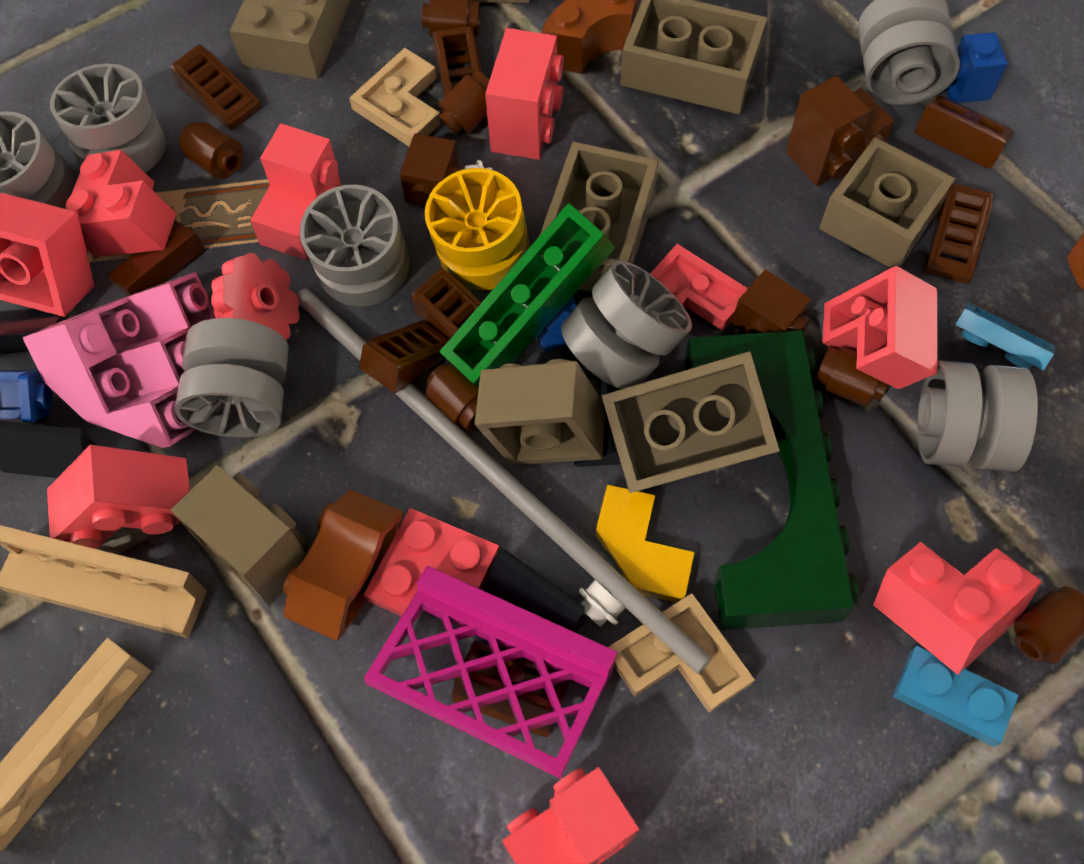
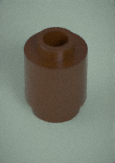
[422,0,480,37]
[438,70,489,135]
[179,122,243,179]
[814,346,888,407]
[425,364,479,432]
[1013,586,1084,664]

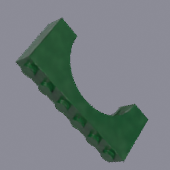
[684,330,859,630]

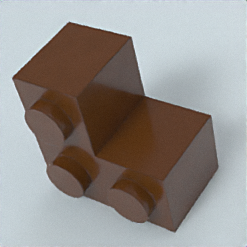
[786,75,895,187]

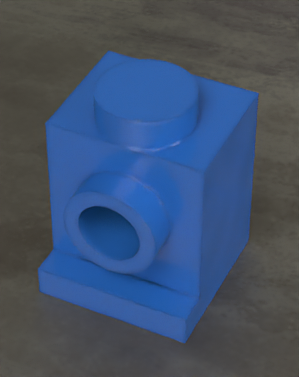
[945,32,1008,103]

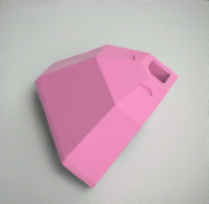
[23,272,214,448]

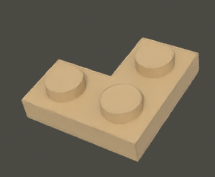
[349,48,441,146]
[608,593,755,713]

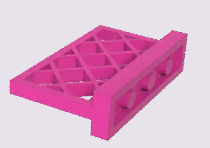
[364,565,617,779]

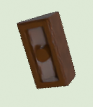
[915,95,1014,168]
[107,221,205,296]
[451,641,570,737]

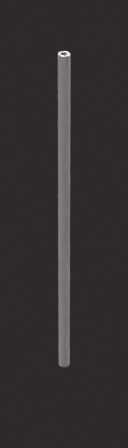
[297,288,712,674]

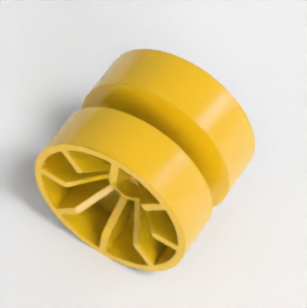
[425,168,530,291]

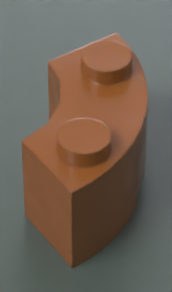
[542,0,639,74]
[283,489,403,641]

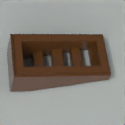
[432,26,482,97]
[171,45,262,130]
[924,184,994,284]
[411,268,481,339]
[359,320,450,394]

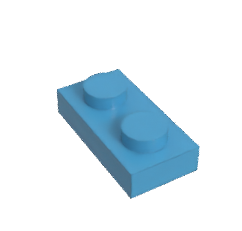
[955,302,1055,371]
[892,646,1018,747]

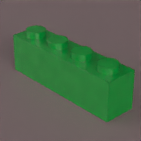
[439,203,615,386]

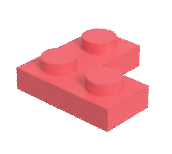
[650,244,748,331]
[364,508,500,616]

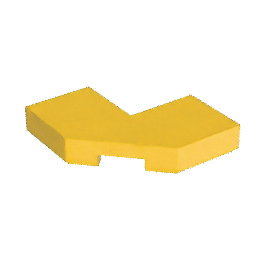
[596,484,695,603]

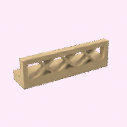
[0,525,207,639]
[0,638,152,852]

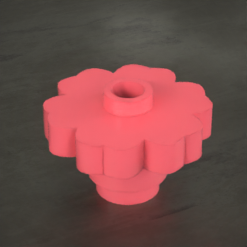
[211,253,300,340]

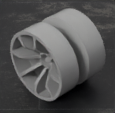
[858,0,960,104]
[50,64,166,173]
[0,111,77,209]
[300,185,410,307]
[561,260,692,389]
[175,318,289,438]
[917,360,1038,472]

